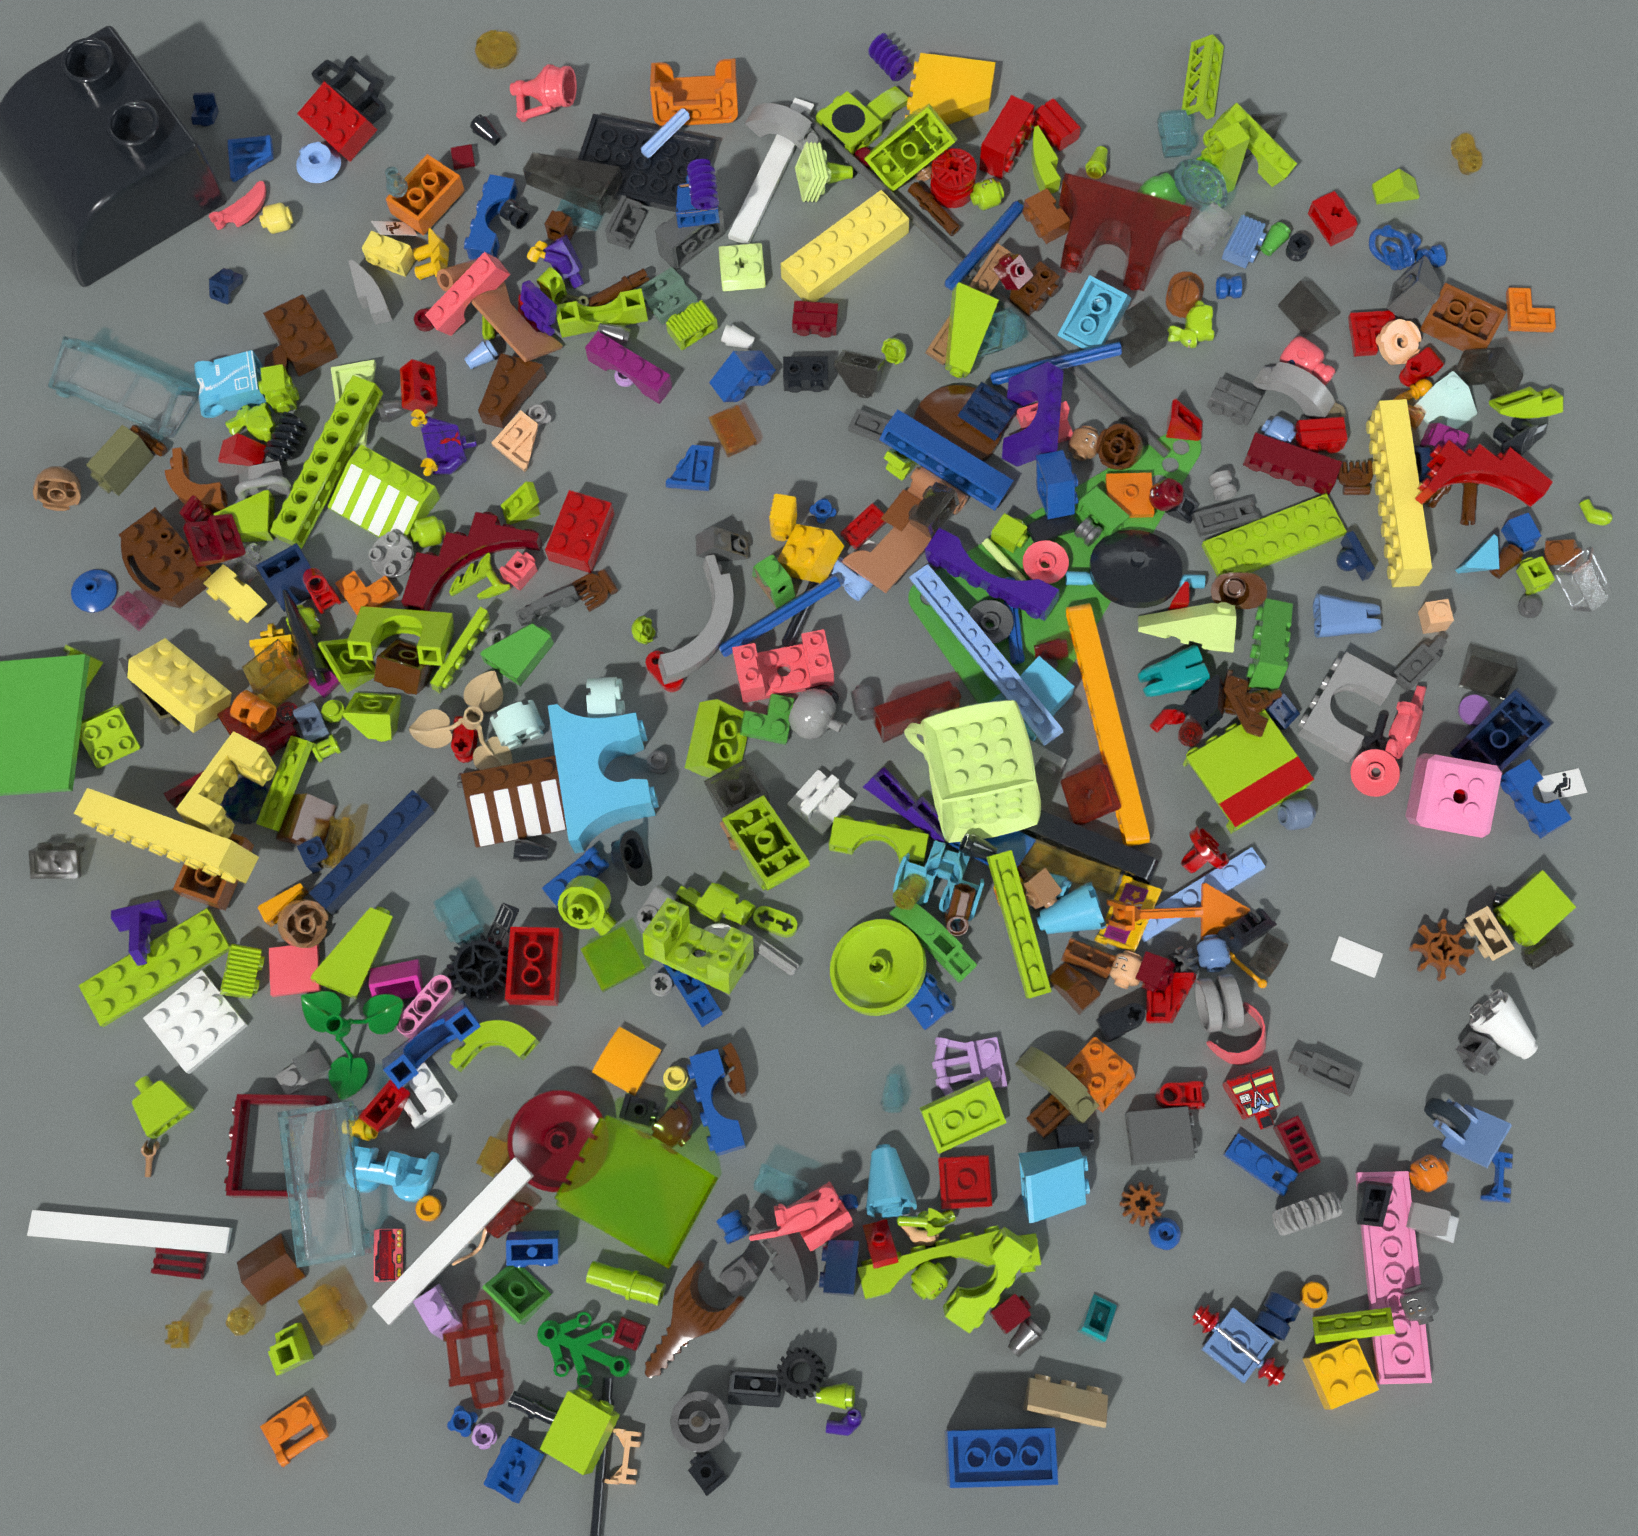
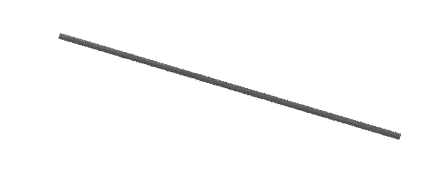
[801,111,1170,458]

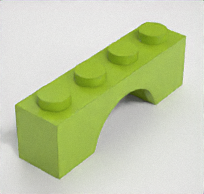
[1212,102,1297,187]
[556,288,648,338]
[829,815,929,867]
[943,1226,1032,1334]

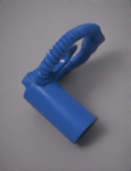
[1369,225,1421,271]

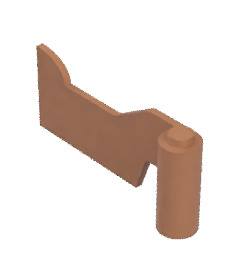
[437,258,563,362]
[842,467,968,593]

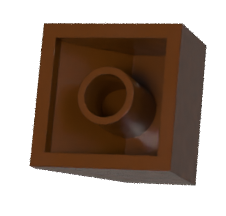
[374,639,435,695]

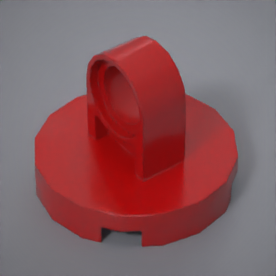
[1181,826,1229,873]

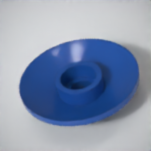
[71,570,117,613]

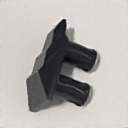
[1493,417,1548,456]

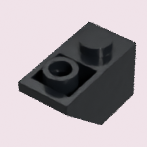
[1182,674,1225,733]

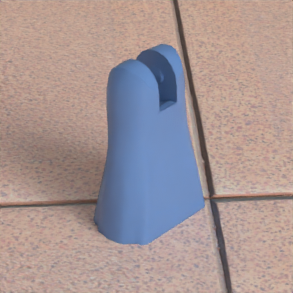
[1313,593,1382,638]

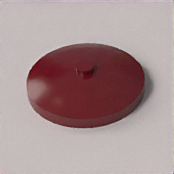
[507,1090,608,1192]

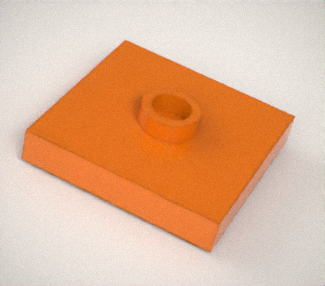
[1105,473,1154,518]

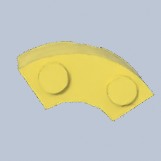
[203,564,267,623]

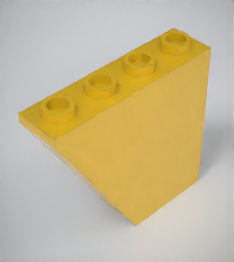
[905,53,996,125]

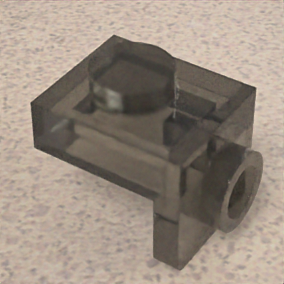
[1249,932,1289,977]

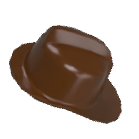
[1211,572,1268,609]

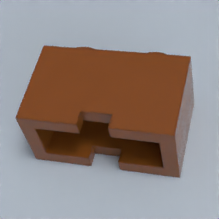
[1023,188,1070,244]

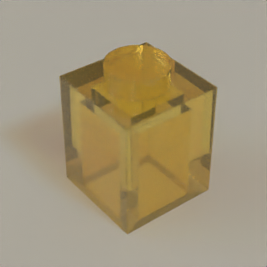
[476,1136,510,1178]

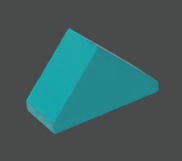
[1078,1294,1117,1343]

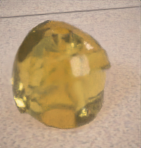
[226,1307,255,1336]

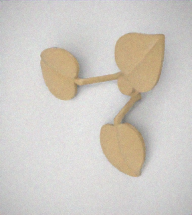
[409,671,513,770]

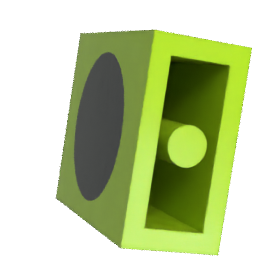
[816,91,882,156]

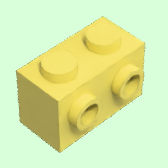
[362,231,416,277]

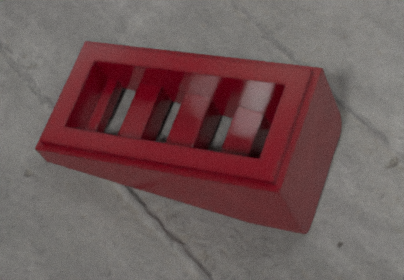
[179,495,213,523]
[1273,1115,1321,1173]

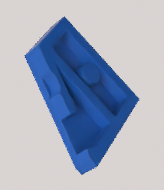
[666,445,715,491]

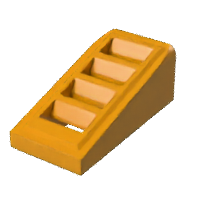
[257,883,309,927]

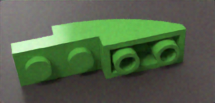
[889,896,977,983]

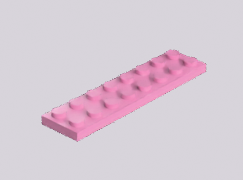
[1355,1171,1432,1384]

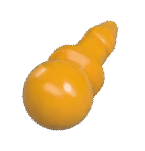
[1393,379,1433,400]

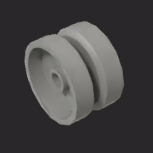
[1194,973,1244,1034]

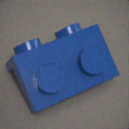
[907,971,954,1030]
[484,1436,545,1504]

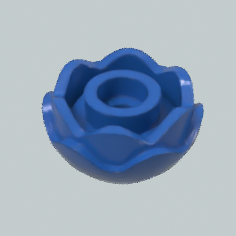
[1149,1217,1181,1250]

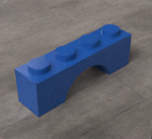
[464,174,518,260]
[687,1049,746,1156]

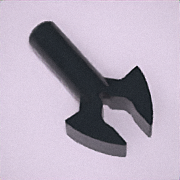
[1362,714,1388,751]

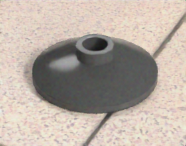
[969,600,1013,644]

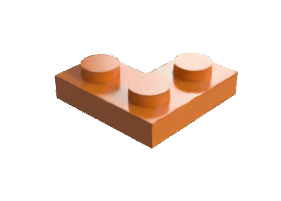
[1506,288,1556,332]
[335,571,399,615]

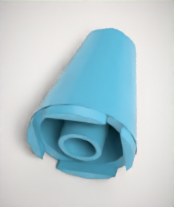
[1036,881,1107,934]
[866,1144,917,1218]

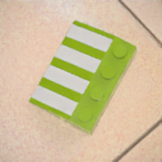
[327,444,440,540]

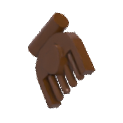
[1337,460,1373,495]
[572,569,618,612]

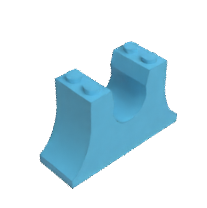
[548,704,659,854]

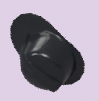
[611,830,652,886]

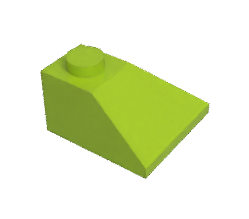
[343,692,401,742]

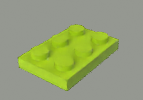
[919,1077,1006,1154]

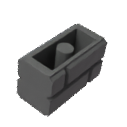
[1207,377,1262,425]

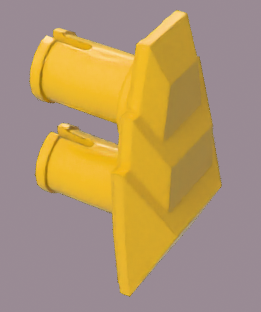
[413,228,449,280]

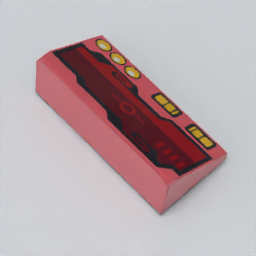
[374,1229,403,1283]

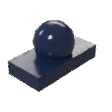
[1336,531,1375,581]

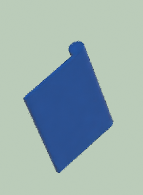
[948,831,1036,868]

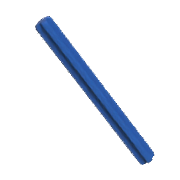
[944,201,1024,291]
[990,342,1122,386]
[719,575,841,657]

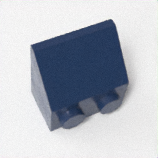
[819,1240,859,1297]

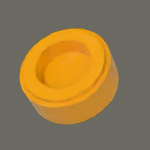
[416,1195,442,1222]
[1300,1282,1328,1309]

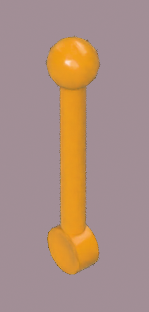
[1229,951,1267,988]

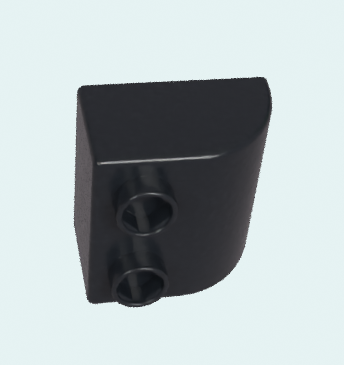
[0,26,227,287]

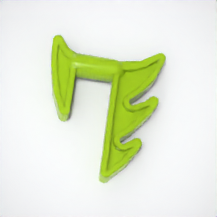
[449,553,511,600]

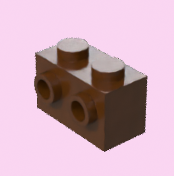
[1009,261,1060,316]

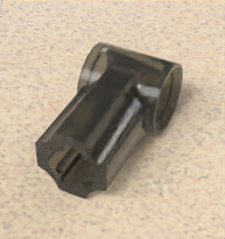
[1521,925,1574,970]

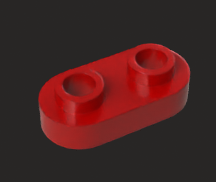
[645,651,684,692]

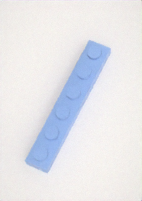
[1137,847,1266,943]

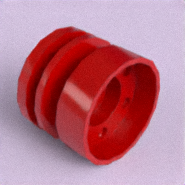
[930,148,977,208]

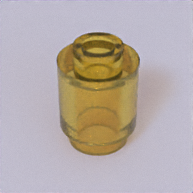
[893,874,926,910]

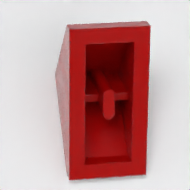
[1166,399,1203,441]
[218,433,267,466]
[358,1079,411,1132]

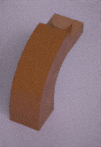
[165,447,228,514]

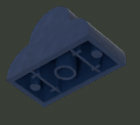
[1450,688,1554,772]

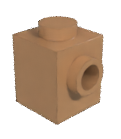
[1021,868,1062,909]

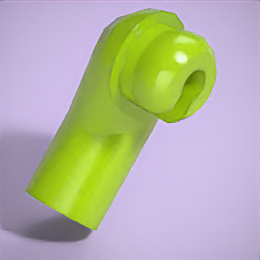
[918,1209,955,1228]

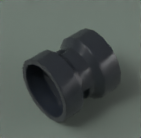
[500,199,530,230]

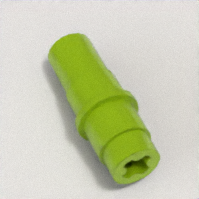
[586,1261,666,1306]

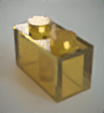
[298,1284,355,1346]

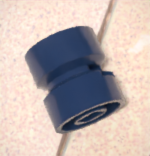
[1254,1291,1301,1341]

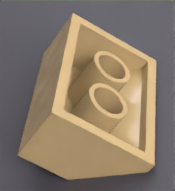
[1023,1374,1108,1428]

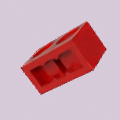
[400,359,438,414]

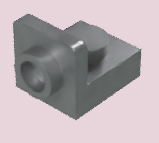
[719,1257,759,1297]

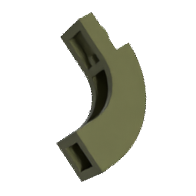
[1015,1046,1099,1123]

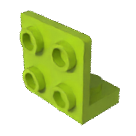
[80,703,140,768]

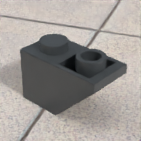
[695,526,749,561]

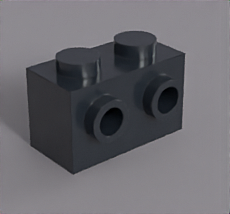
[783,356,828,393]

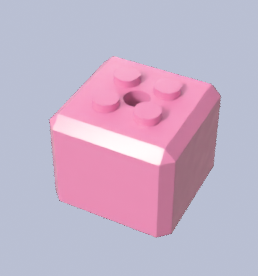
[1405,753,1502,838]

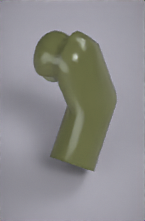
[559,294,589,306]

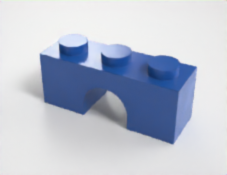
[1500,759,1572,839]

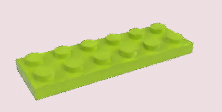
[1201,494,1347,577]
[78,908,230,1027]

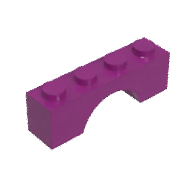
[585,331,672,404]

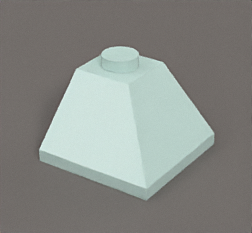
[1413,371,1477,429]

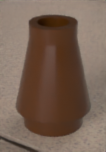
[1489,544,1524,579]

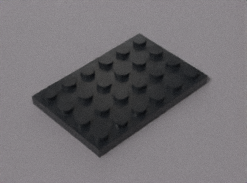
[569,114,716,212]

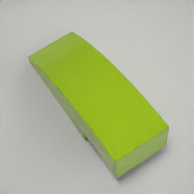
[1031,126,1061,194]
[1489,387,1563,418]

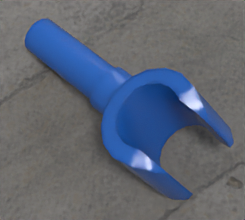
[839,1194,859,1210]

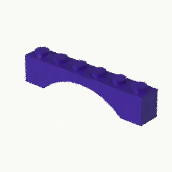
[925,528,1059,621]

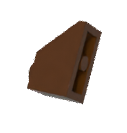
[1048,963,1101,1016]

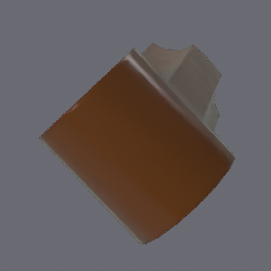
[945,883,975,936]

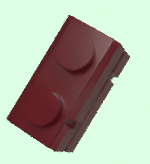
[792,300,839,338]

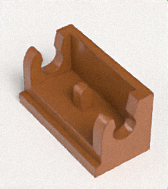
[1061,937,1116,980]

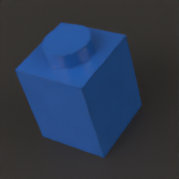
[1501,512,1541,552]

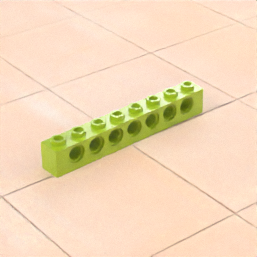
[270,375,384,549]

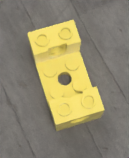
[176,731,276,839]

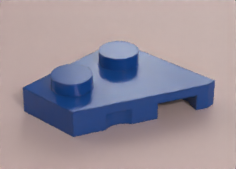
[227,135,274,182]

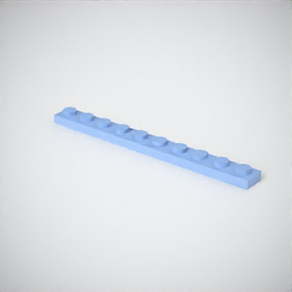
[909,564,1063,746]

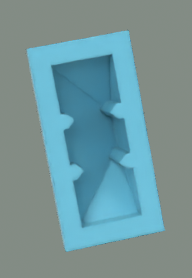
[1455,534,1499,574]

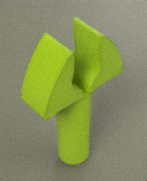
[897,1208,946,1237]

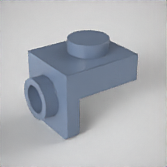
[293,702,329,742]

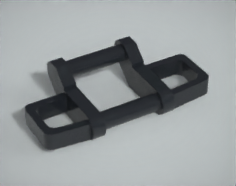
[311,56,386,125]

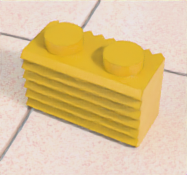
[769,494,797,541]

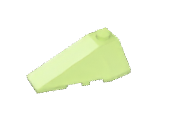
[1137,602,1236,653]

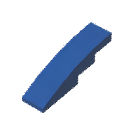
[662,963,723,1027]

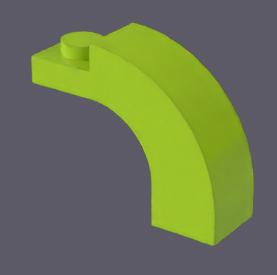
[449,1020,540,1073]

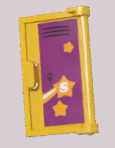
[1094,875,1162,953]

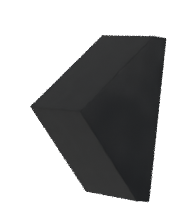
[1356,1181,1393,1227]

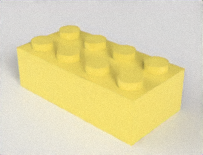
[127,638,232,733]

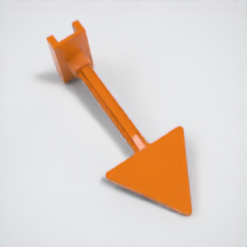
[1106,883,1250,940]

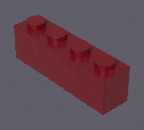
[1243,432,1342,495]

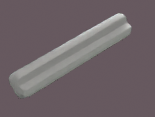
[738,925,799,976]

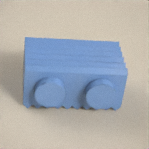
[1222,215,1267,269]

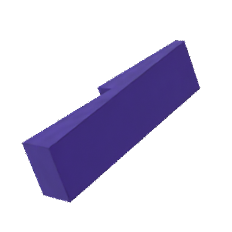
[863,767,945,843]

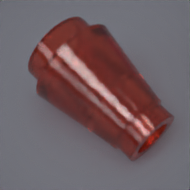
[1034,637,1069,660]

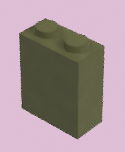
[86,425,154,496]

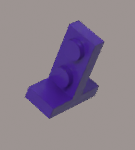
[111,900,167,966]

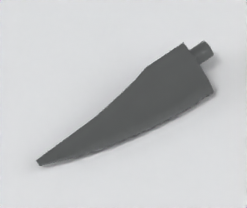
[119,657,180,735]

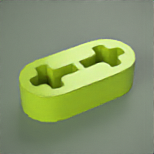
[753,906,798,938]

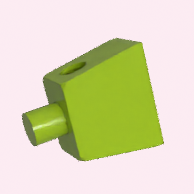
[132,1076,194,1139]

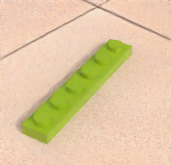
[987,850,1052,999]

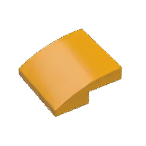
[592,1026,661,1096]

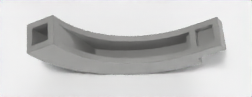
[658,555,733,685]

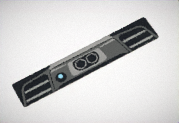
[465,903,519,997]

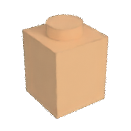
[1418,599,1454,634]

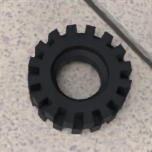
[776,1347,827,1399]

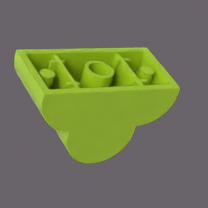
[864,103,957,192]
[722,795,810,891]

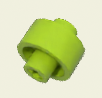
[558,875,617,936]

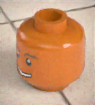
[1409,1154,1449,1192]

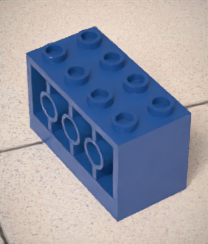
[945,1427,1058,1488]

